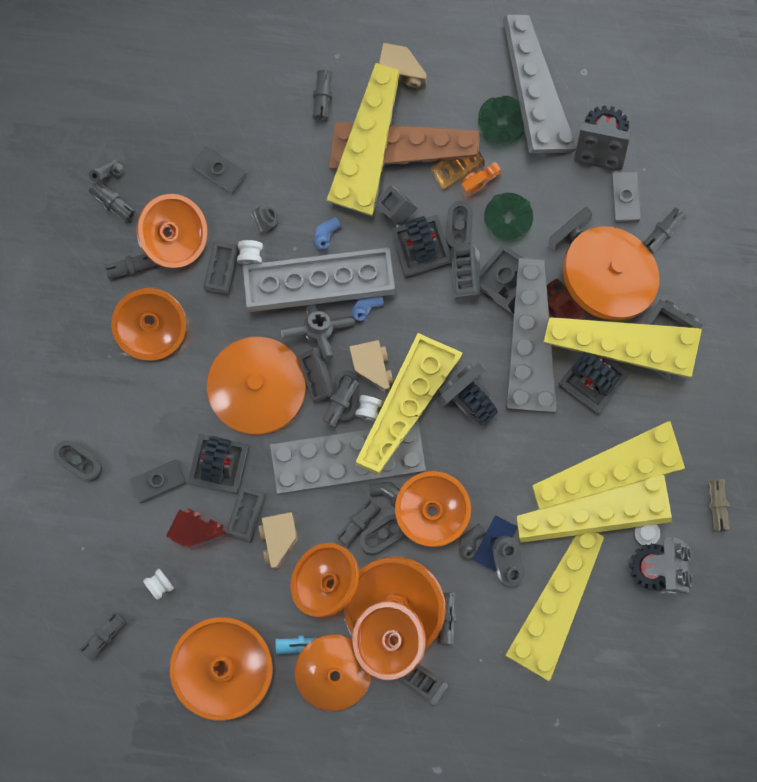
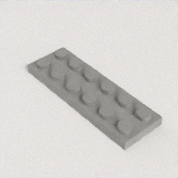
[243,247,395,312]
[270,422,426,495]

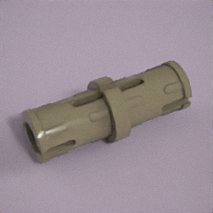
[708,479,730,532]

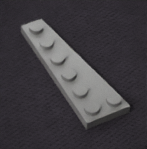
[503,15,576,153]
[506,258,556,412]

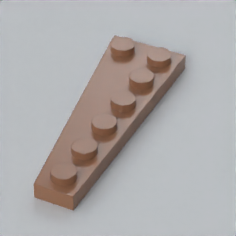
[329,122,480,171]

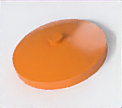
[563,226,659,321]
[207,337,307,436]
[344,556,446,649]
[170,617,273,721]

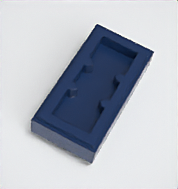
[472,515,518,572]

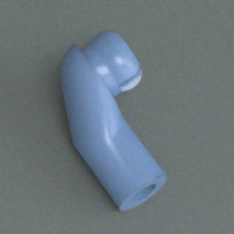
[313,216,341,250]
[351,296,384,321]

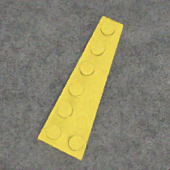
[327,63,400,217]
[543,317,702,378]
[355,333,463,475]
[532,421,685,510]
[517,475,672,543]
[505,533,604,682]

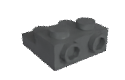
[480,244,523,314]

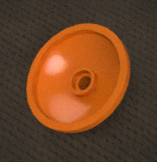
[136,194,207,268]
[111,288,186,361]
[395,471,471,547]
[290,543,359,618]
[352,602,426,680]
[294,634,371,711]

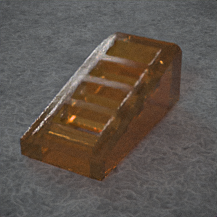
[431,150,485,190]

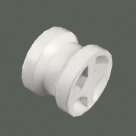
[237,240,263,265]
[355,395,384,422]
[143,568,174,601]

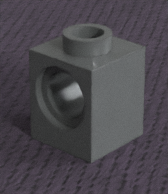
[374,185,417,226]

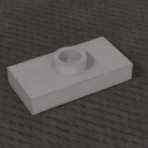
[612,172,640,223]

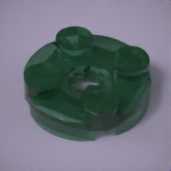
[478,96,525,146]
[484,193,533,243]

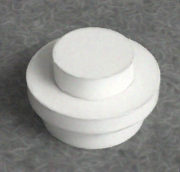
[635,524,660,545]

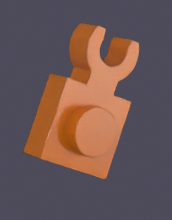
[461,162,501,198]

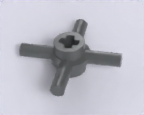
[281,304,355,361]

